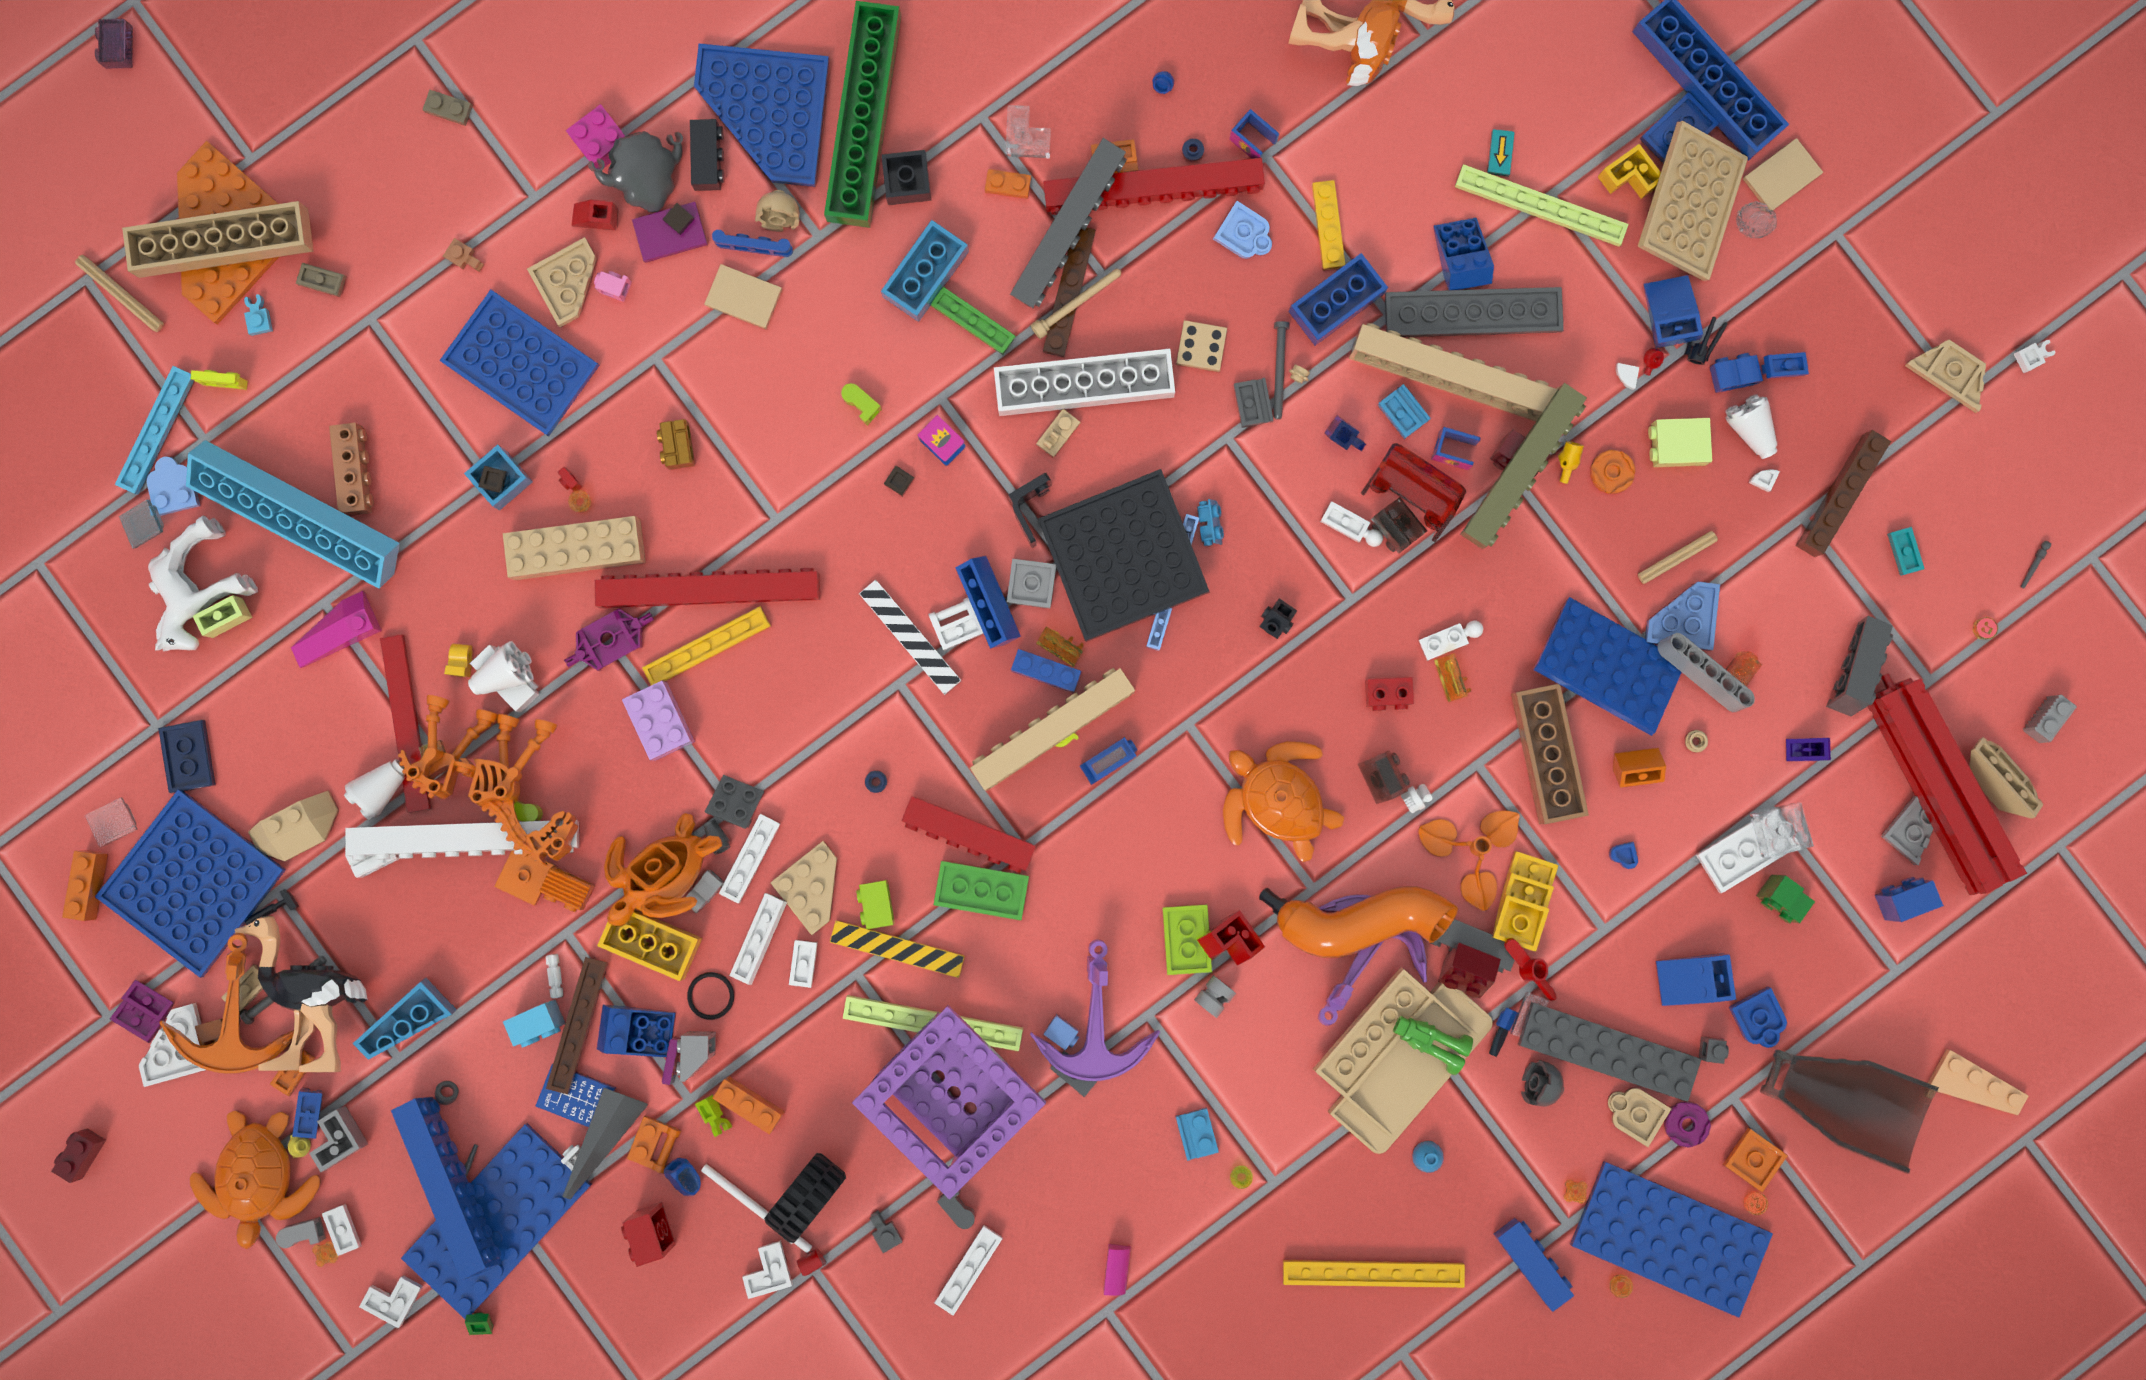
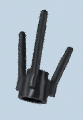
[1685,317,1728,365]

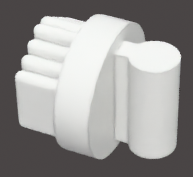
[1401,784,1432,813]

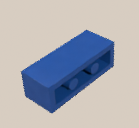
[1011,649,1081,693]

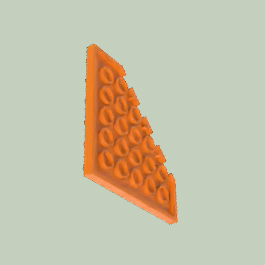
[177,141,279,325]

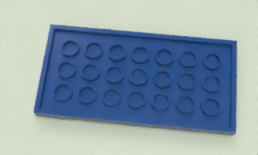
[401,1123,592,1319]
[1570,1161,1773,1318]

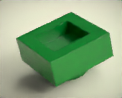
[465,1313,493,1335]

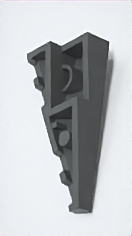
[562,1088,648,1200]

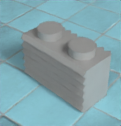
[2023,695,2077,743]

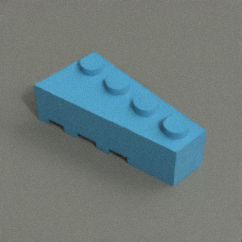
[352,978,457,1060]

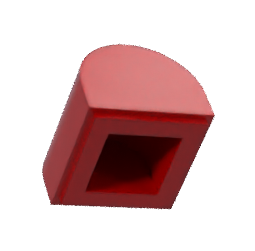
[797,1248,827,1276]

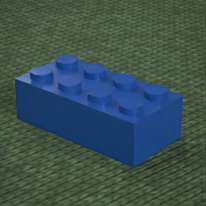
[1289,253,1388,346]

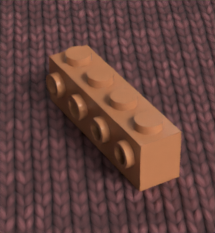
[329,423,374,516]

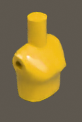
[1558,441,1584,484]

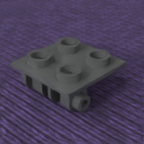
[705,775,764,829]

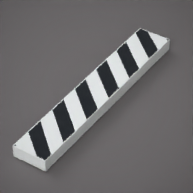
[859,580,961,695]

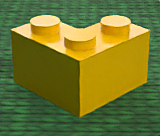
[1598,144,1661,199]

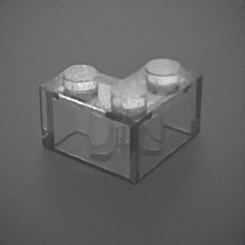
[1006,105,1051,158]

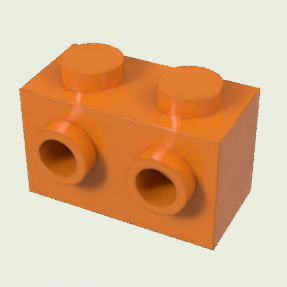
[1613,748,1666,788]

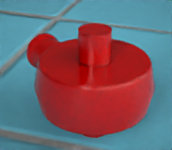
[1643,348,1664,376]

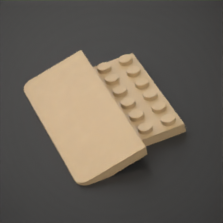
[1313,967,1492,1154]

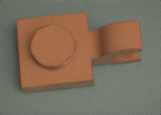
[443,238,484,272]

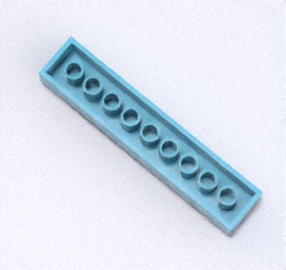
[186,440,400,589]

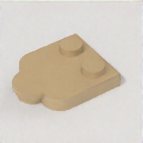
[1607,1088,1671,1147]

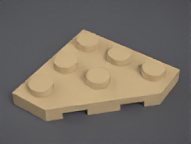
[527,237,597,327]
[771,841,838,935]

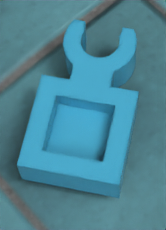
[244,294,273,336]

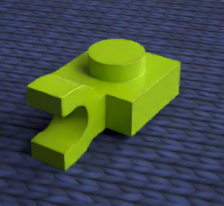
[695,1094,732,1137]

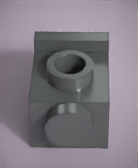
[1699,1036,1729,1064]

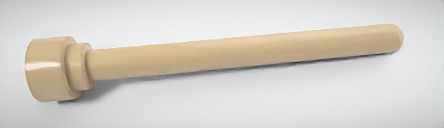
[1030,269,1121,339]

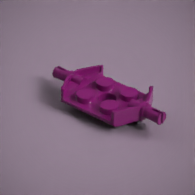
[564,608,654,671]

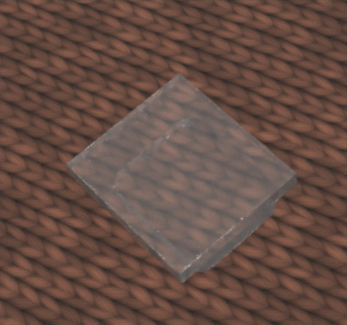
[85,798,137,847]

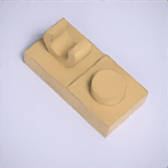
[1036,409,1080,458]

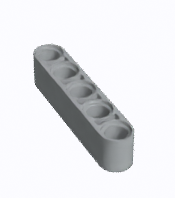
[1658,633,1755,712]

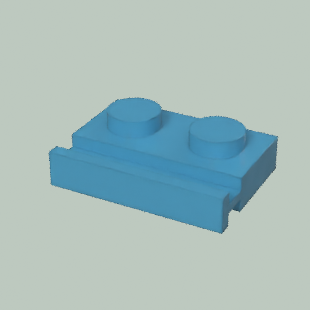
[1378,384,1431,439]
[1175,1107,1219,1161]

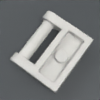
[928,597,984,650]

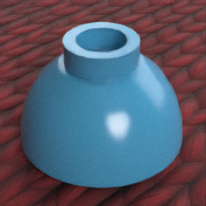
[1412,1141,1444,1173]

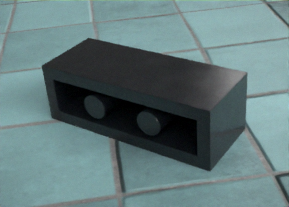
[690,119,724,191]

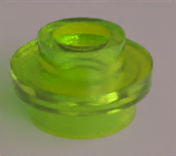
[1230,1166,1253,1189]

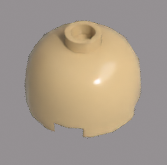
[755,190,800,232]

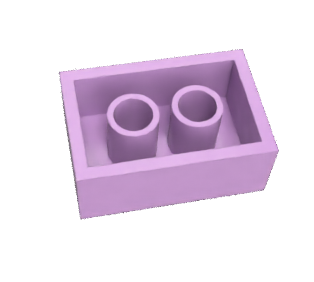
[622,681,695,761]

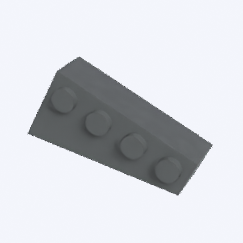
[1826,616,1893,717]

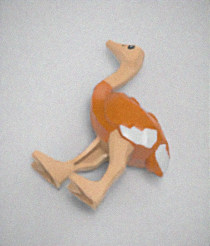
[1288,0,1455,86]

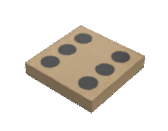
[1176,320,1227,372]

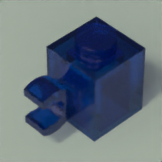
[1325,415,1366,451]

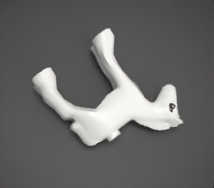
[148,515,258,651]

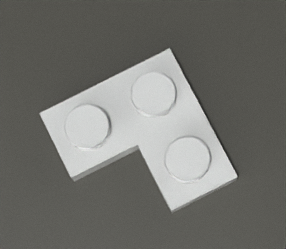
[742,1241,793,1299]
[359,1275,423,1328]

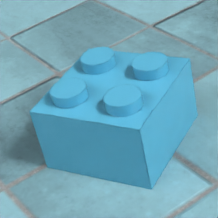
[503,999,565,1048]

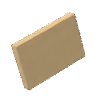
[1743,138,1823,213]
[704,264,783,329]

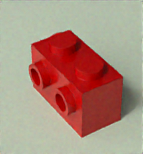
[1365,677,1414,711]

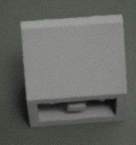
[676,1031,716,1082]

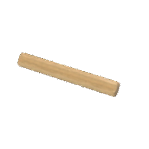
[1638,531,1718,584]

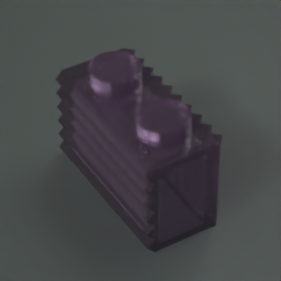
[95,18,133,69]

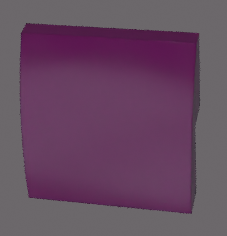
[110,980,174,1043]

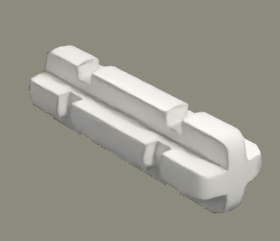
[546,954,563,998]

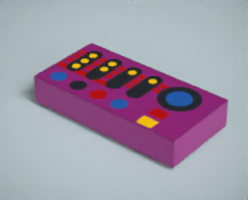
[662,1037,681,1085]

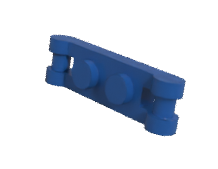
[712,230,793,257]

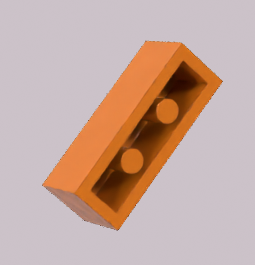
[62,850,108,921]
[712,1076,785,1135]

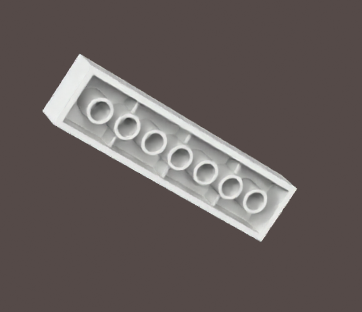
[994,349,1175,416]

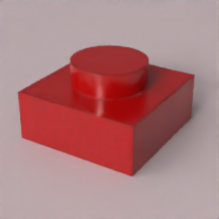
[557,467,583,492]

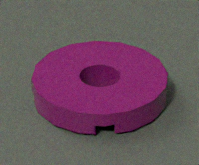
[1664,1101,1711,1148]

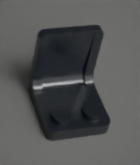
[1008,472,1052,548]

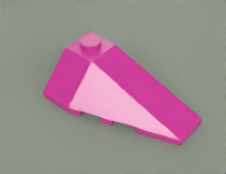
[291,591,382,668]

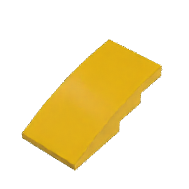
[1492,851,1559,952]

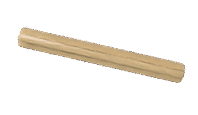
[75,255,164,332]

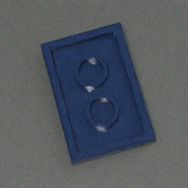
[158,720,216,794]

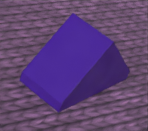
[1786,738,1831,761]

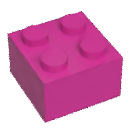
[566,104,625,168]

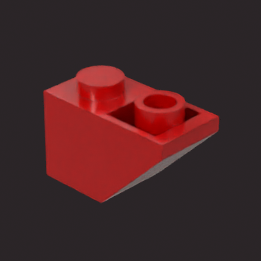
[572,200,618,231]

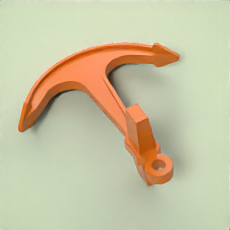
[159,933,294,1073]

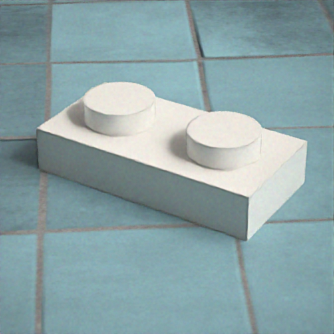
[789,940,818,988]
[322,1204,362,1256]

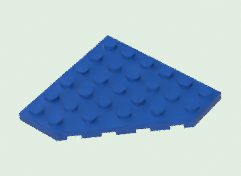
[694,43,830,187]

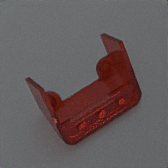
[1361,443,1466,542]

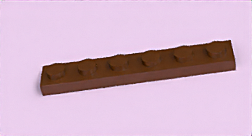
[1043,228,1096,357]
[546,957,608,1095]

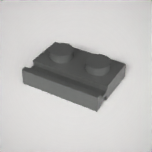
[1233,378,1274,428]

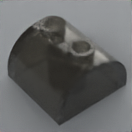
[1371,497,1427,554]
[1358,750,1410,804]

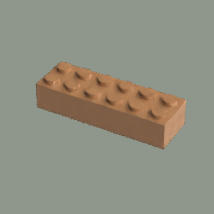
[1511,684,1589,824]

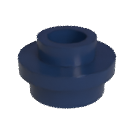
[1182,139,1204,161]
[865,771,887,793]

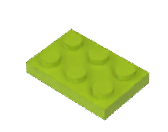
[1162,904,1212,975]

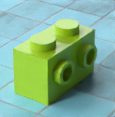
[856,880,895,930]

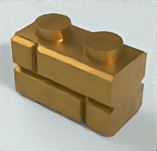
[657,419,695,470]

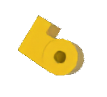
[444,643,473,677]

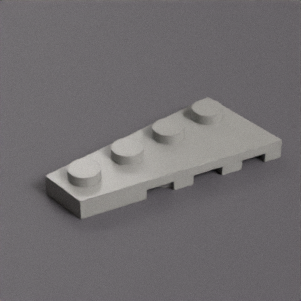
[1881,795,1933,865]

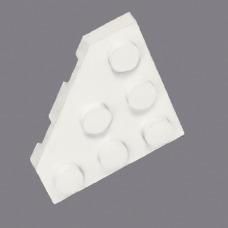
[138,1003,206,1087]

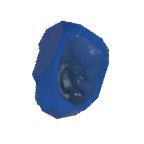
[664,1158,701,1196]

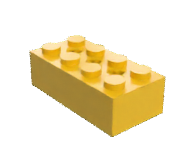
[597,909,702,981]

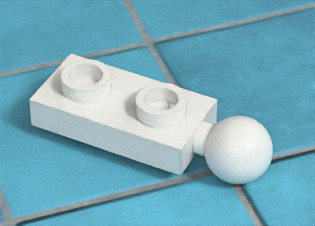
[1320,501,1383,547]
[1418,620,1484,661]

